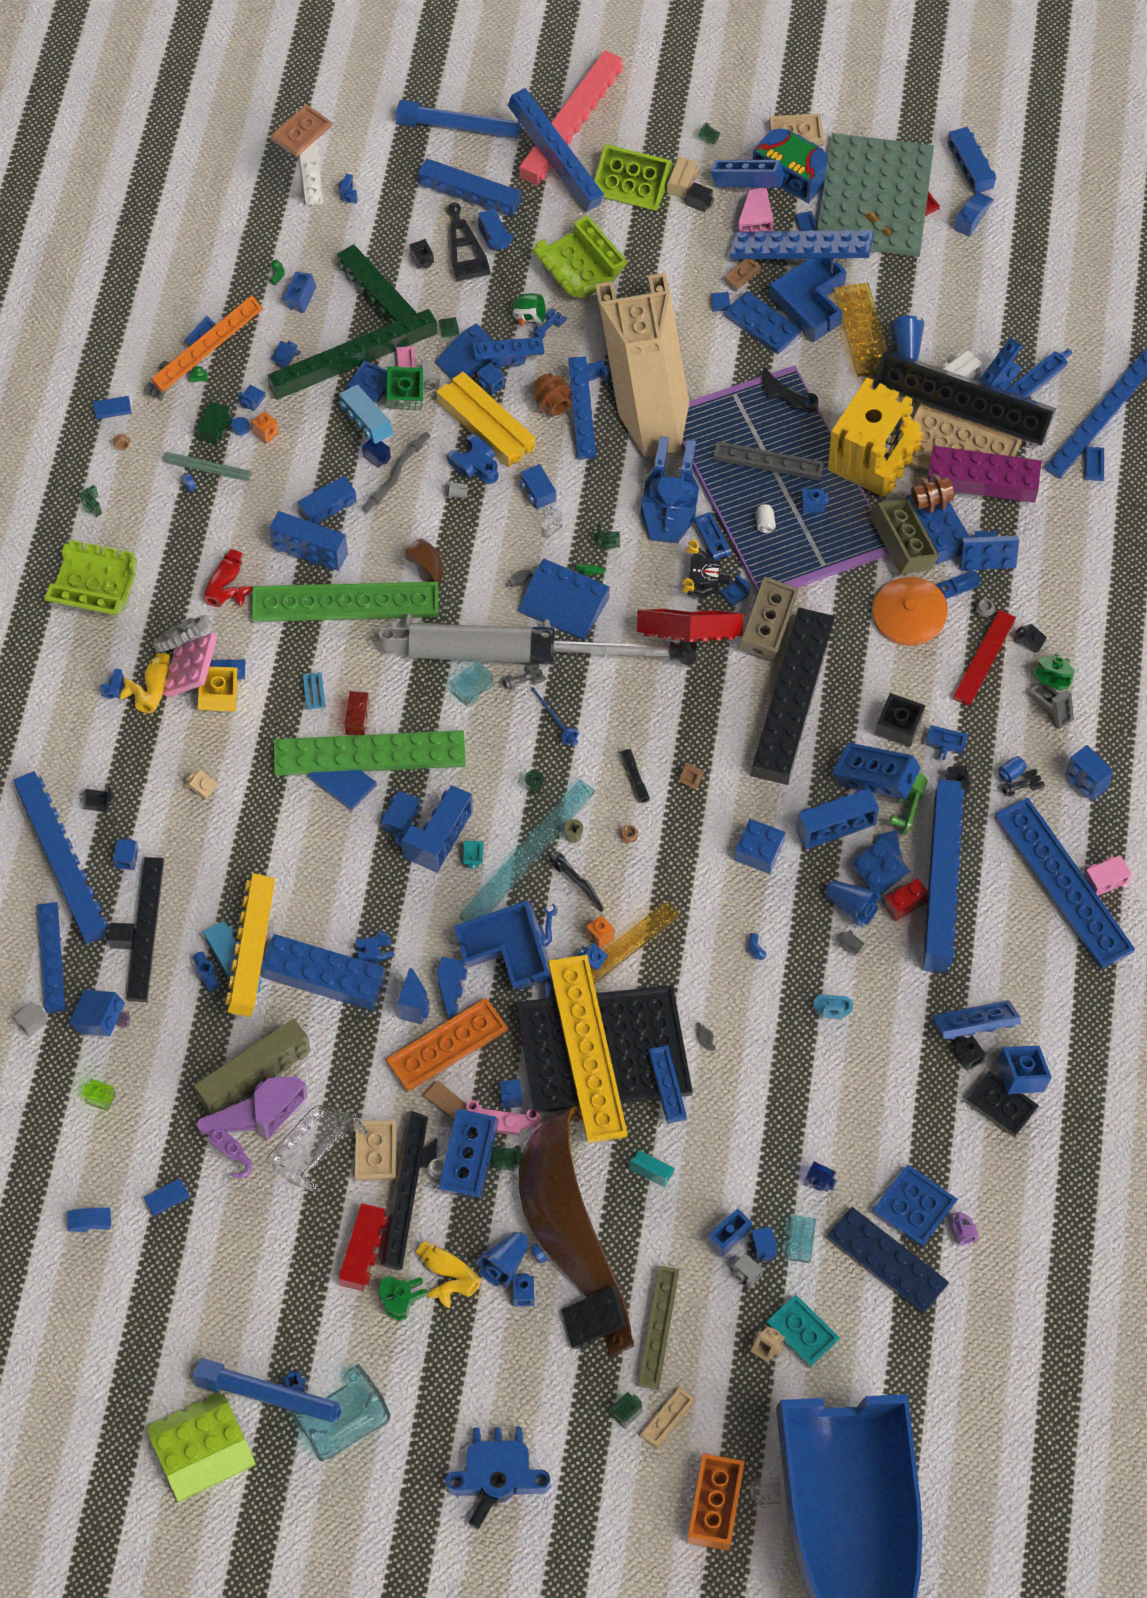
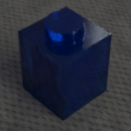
[362,439,391,469]

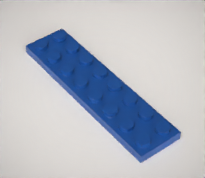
[730,230,874,259]

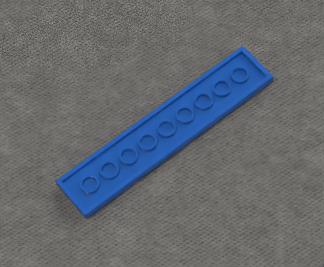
[995,797,1135,970]

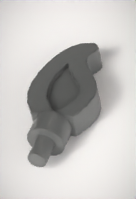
[506,570,533,587]
[697,1022,716,1051]

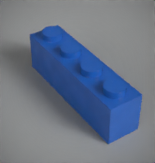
[947,126,996,194]
[711,160,785,188]

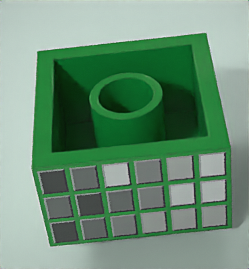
[385,366,423,410]

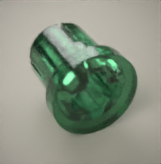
[698,122,721,145]
[525,770,544,794]

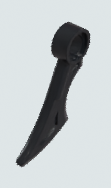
[762,367,819,413]
[549,851,604,912]

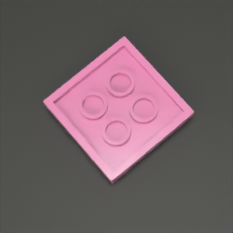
[163,633,217,697]

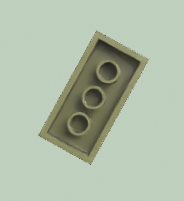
[870,499,939,574]

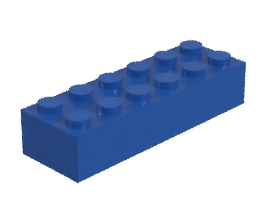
[260,934,386,1011]

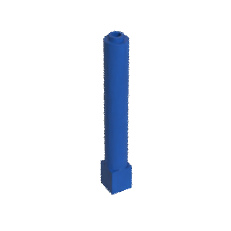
[396,100,523,138]
[192,1358,342,1423]

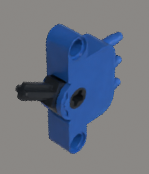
[446,1426,551,1529]

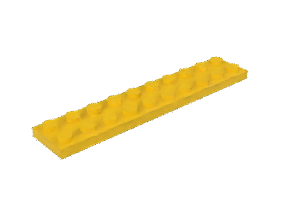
[548,955,628,1144]

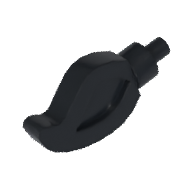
[420,1138,438,1169]

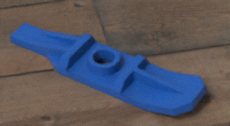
[935,570,981,599]

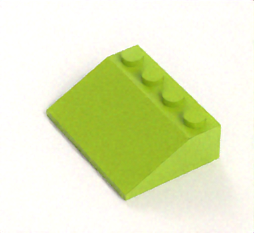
[595,144,673,211]

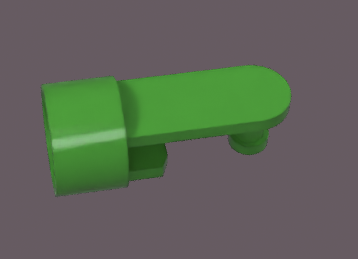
[888,773,928,835]

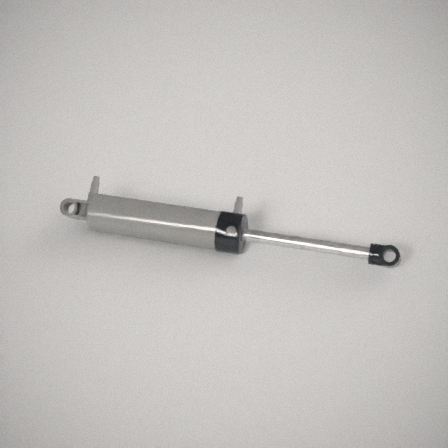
[379,614,697,665]

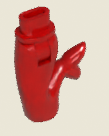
[203,549,253,607]

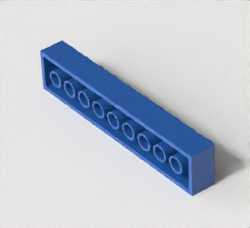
[923,779,964,973]

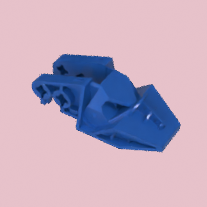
[640,436,699,544]

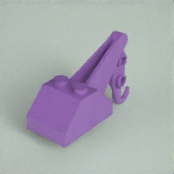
[197,1076,307,1178]

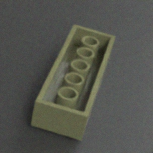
[194,1018,310,1115]

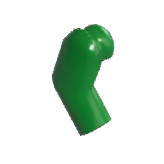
[269,260,285,285]

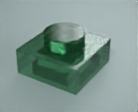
[439,317,460,338]

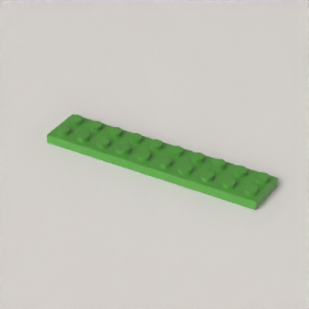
[252,582,439,622]
[274,730,466,776]

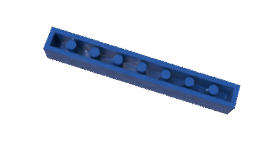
[507,88,604,212]

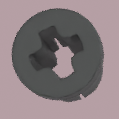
[839,930,865,956]

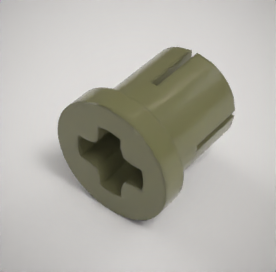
[564,819,583,843]

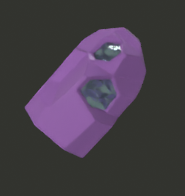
[950,1212,979,1246]

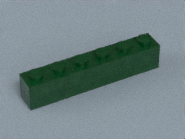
[336,244,416,324]

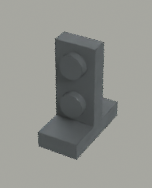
[1029,683,1074,729]

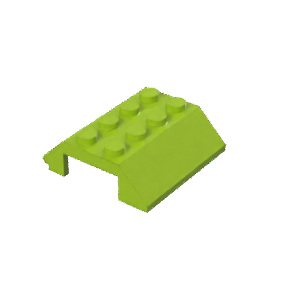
[532,215,628,298]
[45,539,137,615]
[146,1393,256,1502]

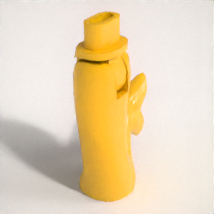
[120,653,170,714]
[416,1240,482,1308]

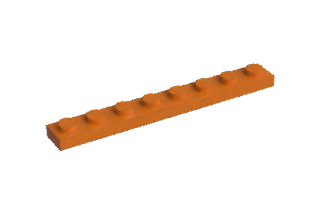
[150,295,263,393]

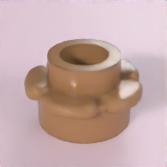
[113,434,131,450]
[620,825,638,843]

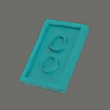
[766,1294,840,1368]

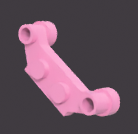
[465,1100,541,1136]

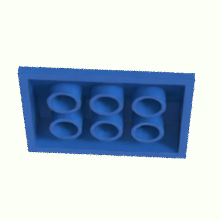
[518,558,610,641]

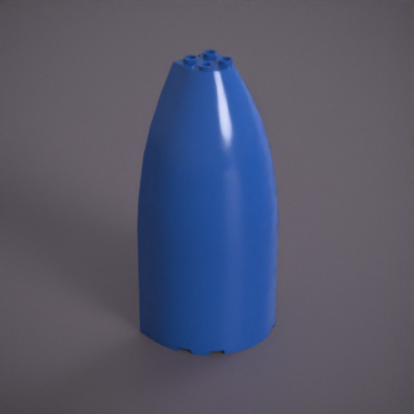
[776,1394,922,1598]

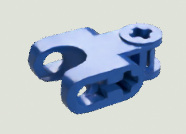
[446,434,499,484]

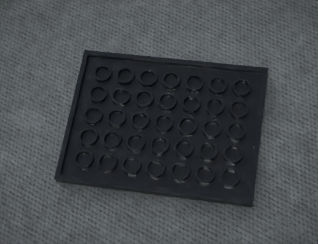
[516,985,693,1113]

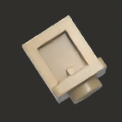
[184,769,217,799]

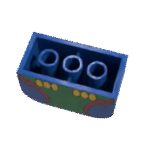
[752,129,827,204]

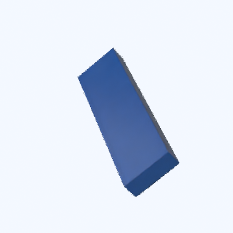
[648,1045,687,1124]

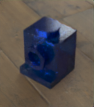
[804,1161,837,1192]

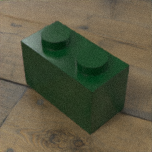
[196,401,233,446]

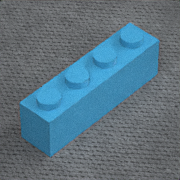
[339,384,394,444]
[203,921,262,993]

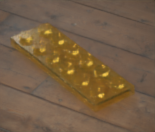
[834,282,887,377]

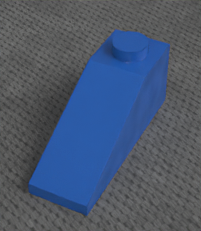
[954,192,994,237]

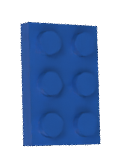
[960,535,1019,571]

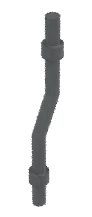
[362,432,430,513]

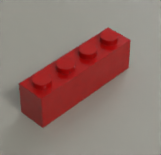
[339,1203,388,1292]

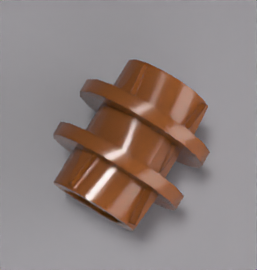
[533,373,572,416]
[911,474,954,513]

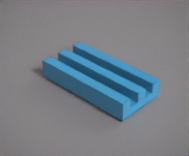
[303,672,326,710]

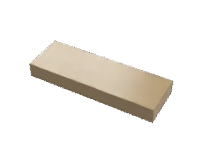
[640,1386,696,1449]

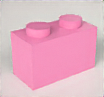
[1084,855,1132,896]

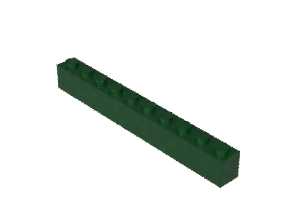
[267,309,438,400]

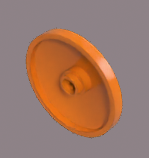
[873,577,948,646]

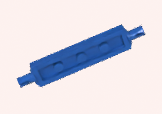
[1006,348,1072,398]

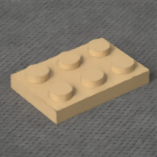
[769,113,824,145]
[355,1121,397,1181]

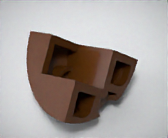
[405,538,443,586]

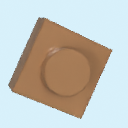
[679,763,705,789]

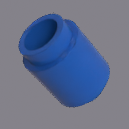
[998,756,1027,782]

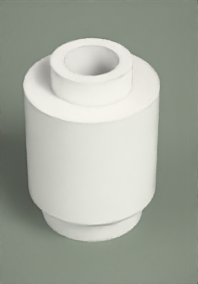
[756,504,776,533]

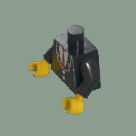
[682,540,731,598]

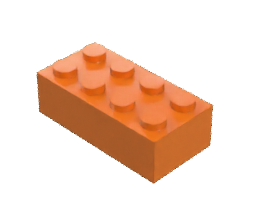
[687,1453,745,1551]

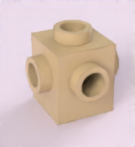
[751,1326,785,1362]

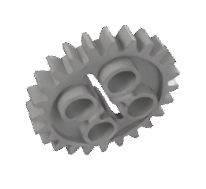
[153,615,211,652]

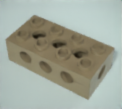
[738,576,799,661]

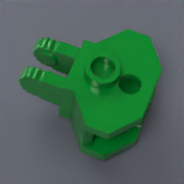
[1033,654,1075,690]
[379,1276,428,1322]

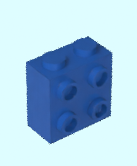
[69,990,125,1037]

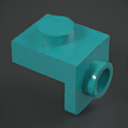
[463,841,484,868]

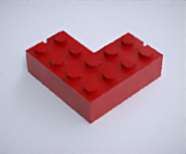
[637,608,744,642]

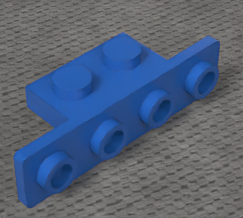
[472,337,545,368]
[978,337,1022,391]

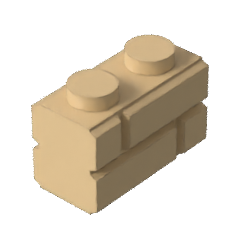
[667,157,700,198]

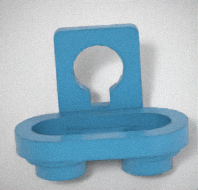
[813,995,853,1019]

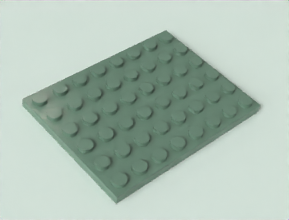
[817,133,934,257]

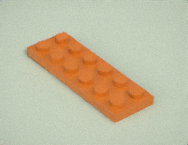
[386,998,508,1092]

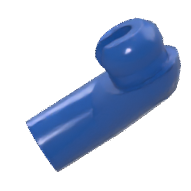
[747,933,766,960]

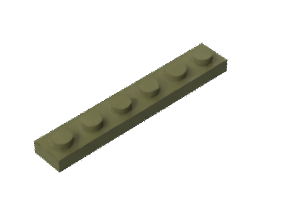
[638,1266,679,1390]

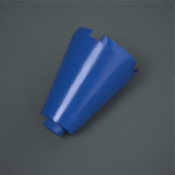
[889,316,925,360]
[825,880,881,927]
[475,1232,529,1288]

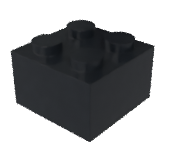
[875,693,926,747]

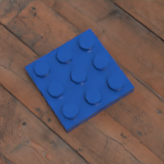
[872,1164,958,1248]

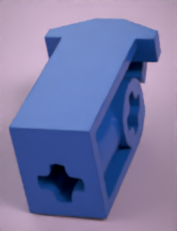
[478,208,513,250]

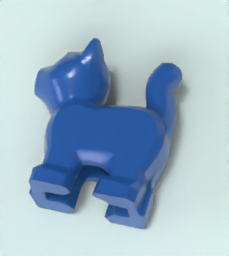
[355,930,395,964]

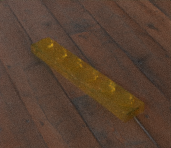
[590,901,680,985]

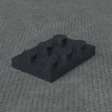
[966,1071,1039,1137]
[562,1286,627,1349]

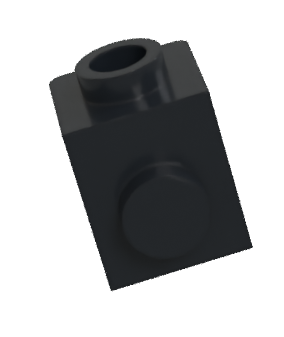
[1013,624,1047,653]
[83,787,114,812]

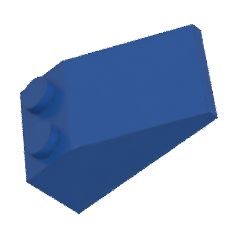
[435,323,494,380]

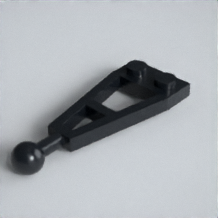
[447,202,491,281]

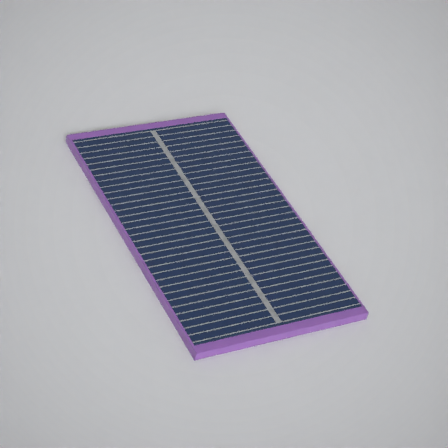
[682,365,890,592]

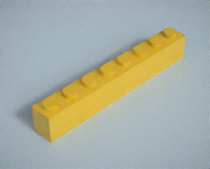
[225,873,276,1017]

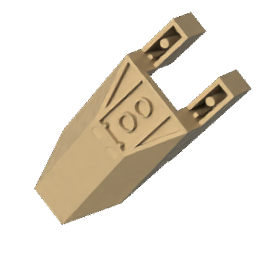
[595,273,689,458]

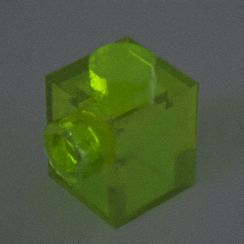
[82,1079,116,1111]

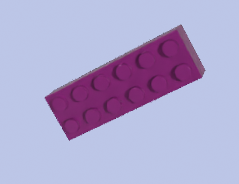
[927,446,1042,503]

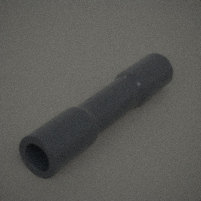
[621,749,650,803]

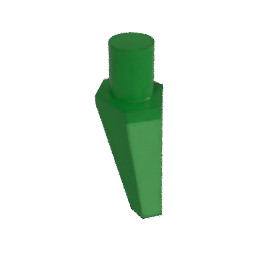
[576,563,606,576]

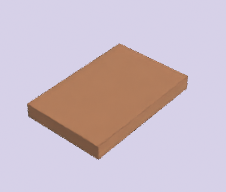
[270,104,332,157]

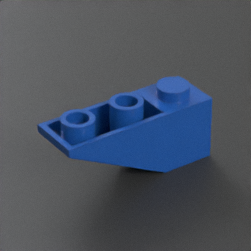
[437,956,468,1020]

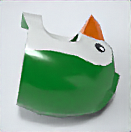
[511,293,546,326]

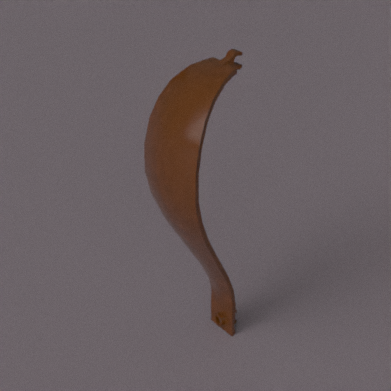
[519,1106,635,1357]

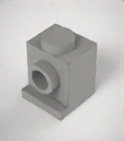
[730,1253,763,1290]

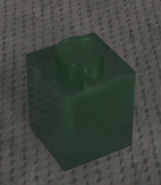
[610,1392,643,1430]

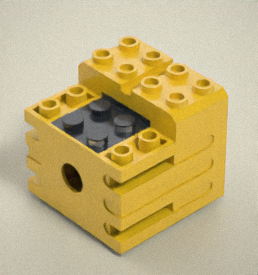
[828,377,924,497]

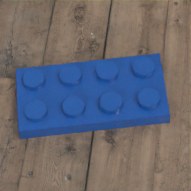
[724,291,801,355]
[932,1000,1021,1039]

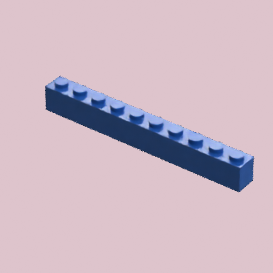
[13,771,109,944]

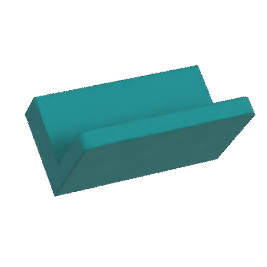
[629,1150,675,1187]

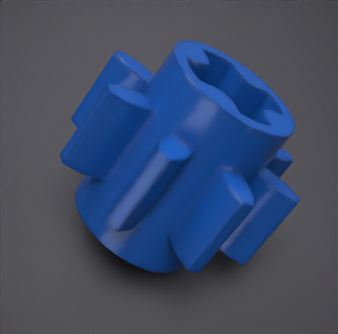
[282,1370,307,1392]

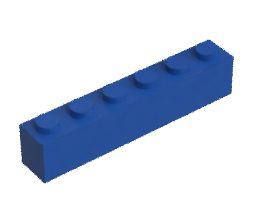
[418,158,521,217]

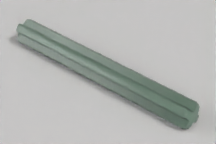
[164,452,251,481]

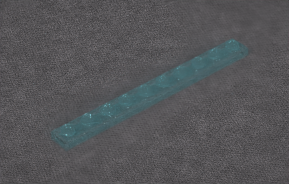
[460,779,595,922]

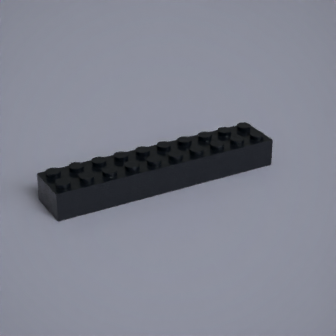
[873,350,1057,445]
[751,607,835,785]

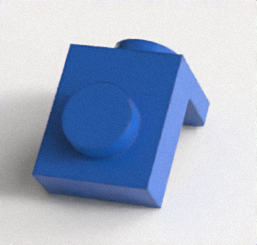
[339,173,358,204]
[271,340,301,367]
[587,360,611,384]
[576,943,608,970]

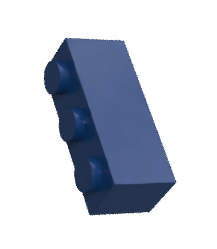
[297,476,357,524]

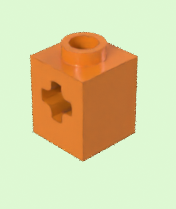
[252,411,279,444]
[586,915,614,949]

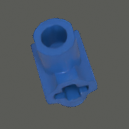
[193,952,219,991]

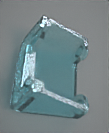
[288,1364,391,1461]

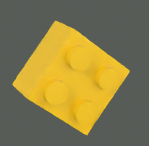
[198,667,237,711]

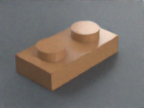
[724,259,761,291]

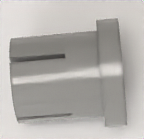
[448,480,468,499]

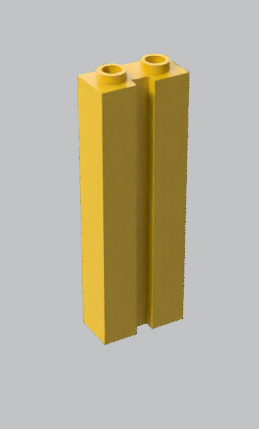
[436,372,536,467]

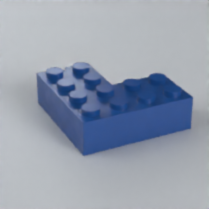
[769,258,847,342]
[454,900,551,991]

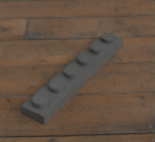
[713,441,824,481]

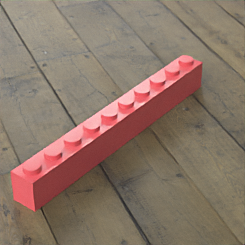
[519,50,624,186]

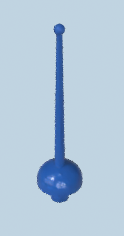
[531,688,579,746]

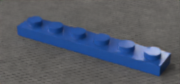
[568,356,596,460]
[38,902,66,1013]

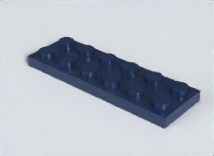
[826,1207,949,1315]

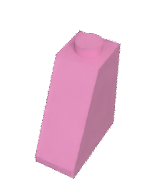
[738,188,774,232]

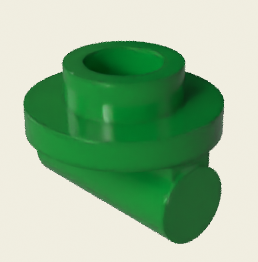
[189,366,208,382]

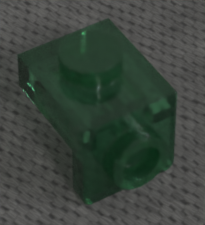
[80,485,102,518]
[593,524,620,549]
[490,1145,522,1171]

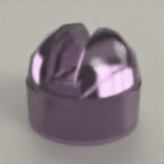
[116,1011,130,1027]

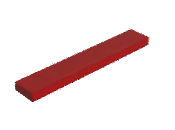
[953,610,1016,707]

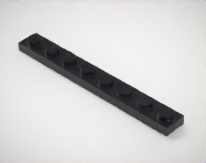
[127,857,165,1002]
[381,1111,428,1271]

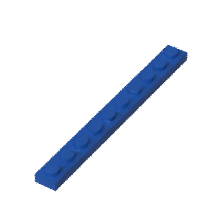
[1045,349,1147,479]

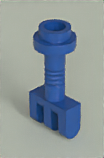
[532,308,567,339]

